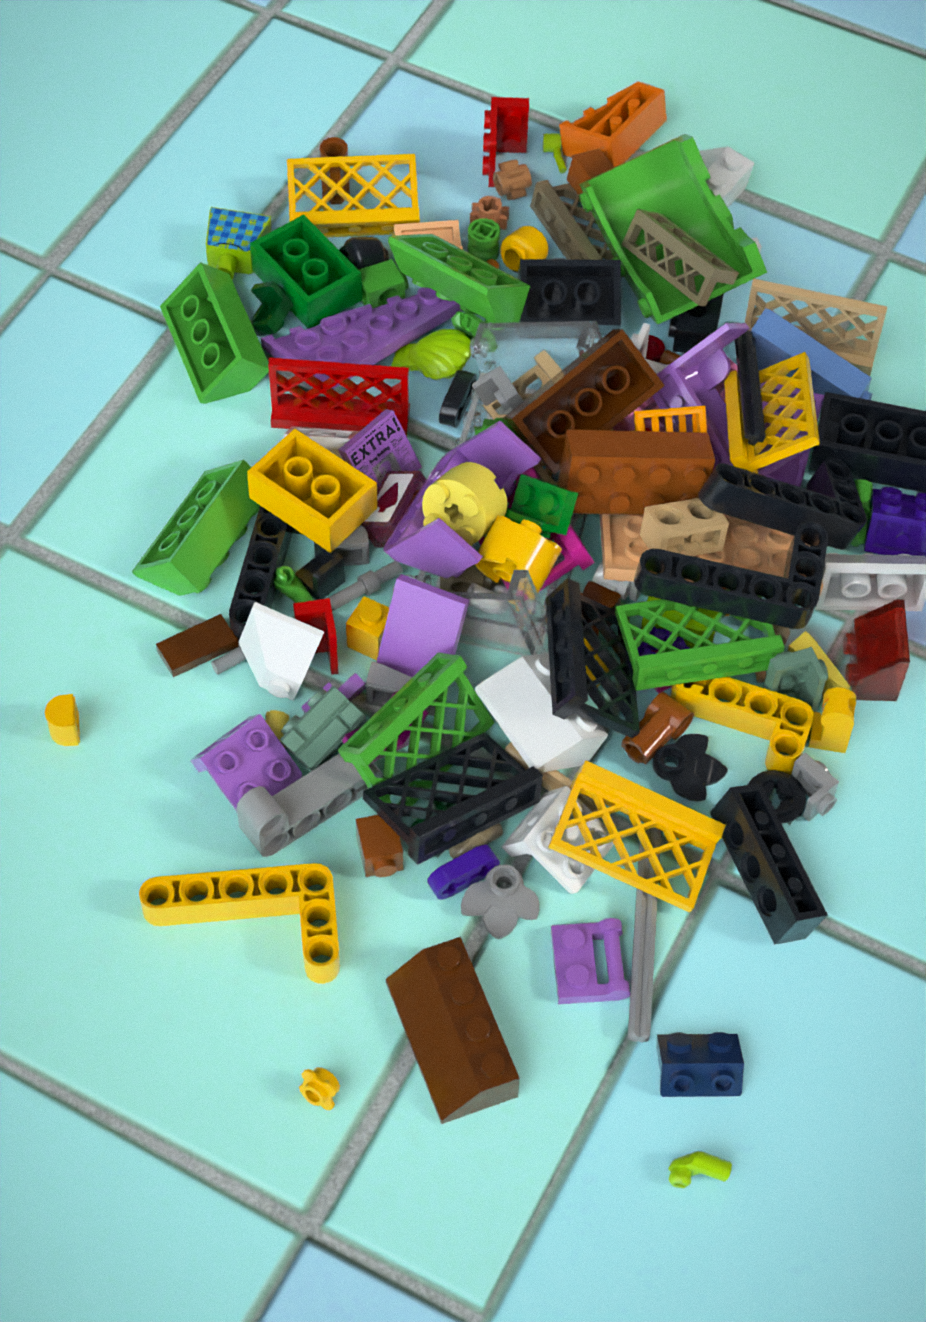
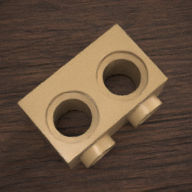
[640,498,729,556]

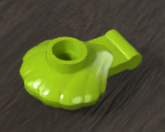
[391,329,472,380]

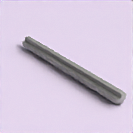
[628,827,661,1042]

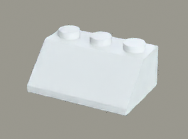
[699,147,754,208]
[815,553,926,611]
[474,653,608,773]

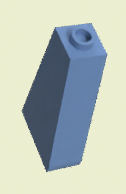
[751,308,873,408]

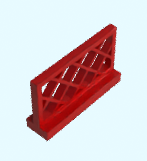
[268,357,410,436]

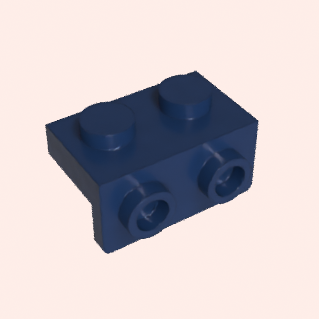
[656,1032,744,1097]

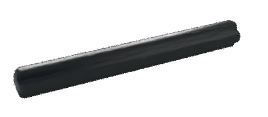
[735,330,766,446]

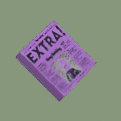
[338,409,422,496]

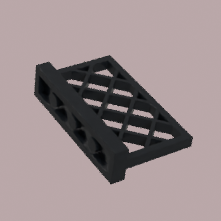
[545,578,640,739]
[363,732,543,865]

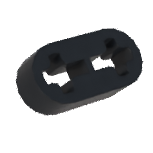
[439,370,477,428]

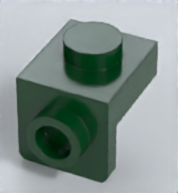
[250,281,294,336]

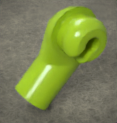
[668,1151,732,1188]

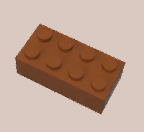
[558,430,715,514]

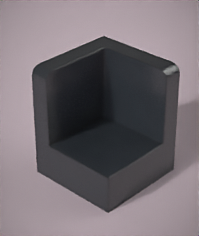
[295,542,345,600]

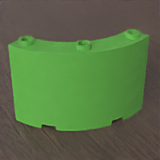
[579,134,767,324]

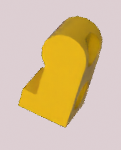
[808,687,856,753]

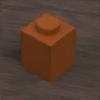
[566,148,614,195]
[356,815,403,877]

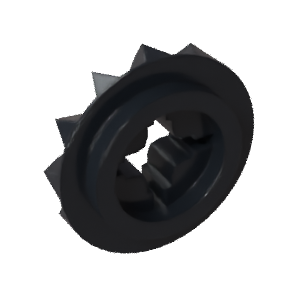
[748,770,806,825]

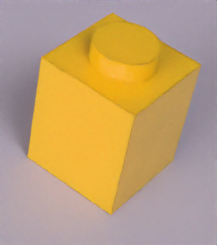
[346,596,390,660]

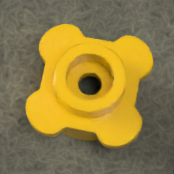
[299,1067,340,1110]

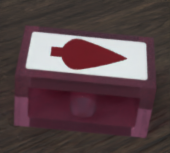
[361,471,426,548]

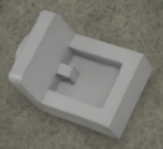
[791,753,839,822]

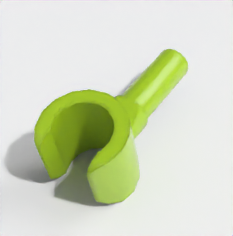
[543,133,567,173]

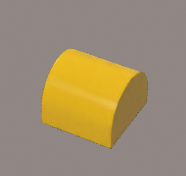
[45,694,80,746]

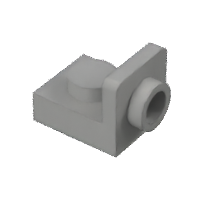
[472,366,523,410]

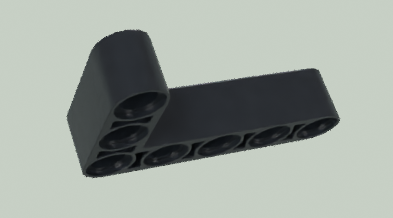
[698,456,867,550]
[229,506,365,644]
[634,521,828,629]

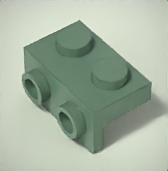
[763,647,828,712]

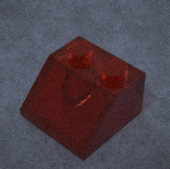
[843,599,910,702]

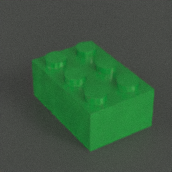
[250,214,362,329]

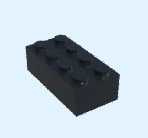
[809,392,926,493]

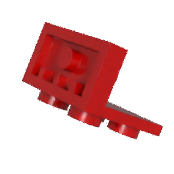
[482,97,529,187]

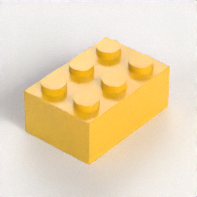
[247,428,377,553]

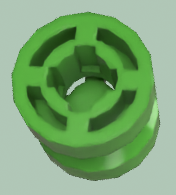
[467,218,500,262]

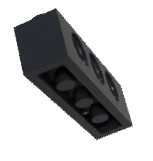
[710,783,828,945]

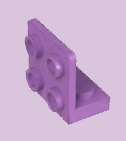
[190,714,302,812]

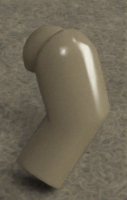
[449,823,503,859]

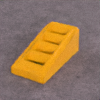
[633,406,707,433]

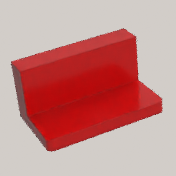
[293,598,339,675]

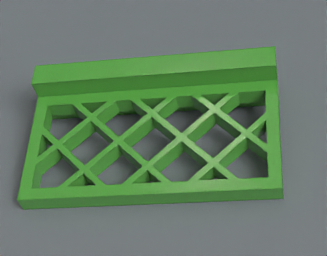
[615,589,785,691]
[338,653,494,816]

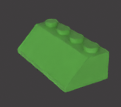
[388,234,530,328]
[160,262,269,404]
[132,459,260,596]

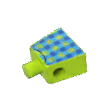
[206,207,272,280]

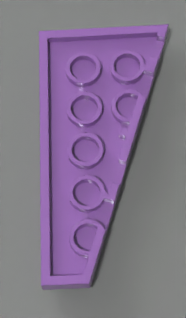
[261,287,462,389]

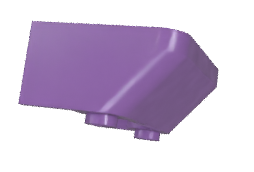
[652,323,820,476]
[383,421,541,579]

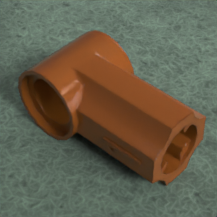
[319,137,350,204]
[621,692,694,764]

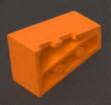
[559,81,667,167]

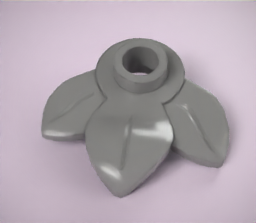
[461,864,539,939]

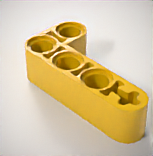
[670,677,814,775]

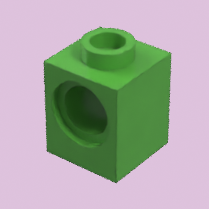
[359,259,409,309]

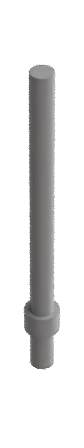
[211,561,403,675]

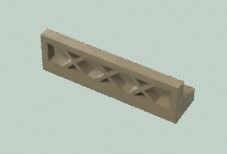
[622,209,739,306]

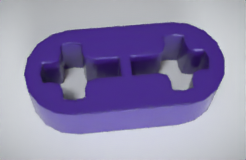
[427,844,500,900]

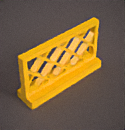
[287,154,420,237]
[724,352,820,474]
[548,760,726,913]

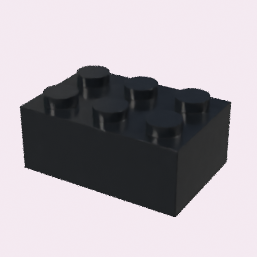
[518,259,621,336]

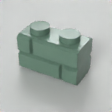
[280,686,367,772]

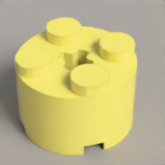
[422,462,507,546]

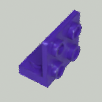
[864,487,926,557]

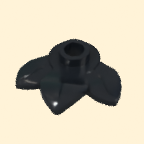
[652,734,728,801]

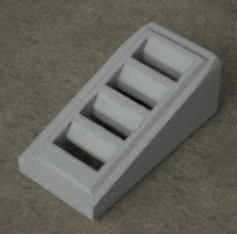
[366,662,436,716]

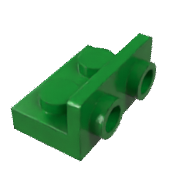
[505,474,578,538]

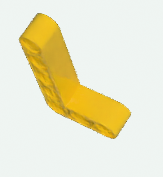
[139,863,340,984]

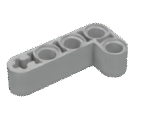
[237,753,383,857]

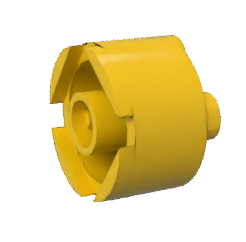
[475,515,562,596]

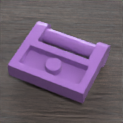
[550,918,631,1004]

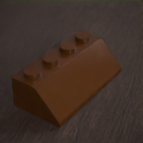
[505,329,665,475]
[385,936,520,1124]

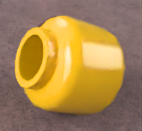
[500,226,548,273]

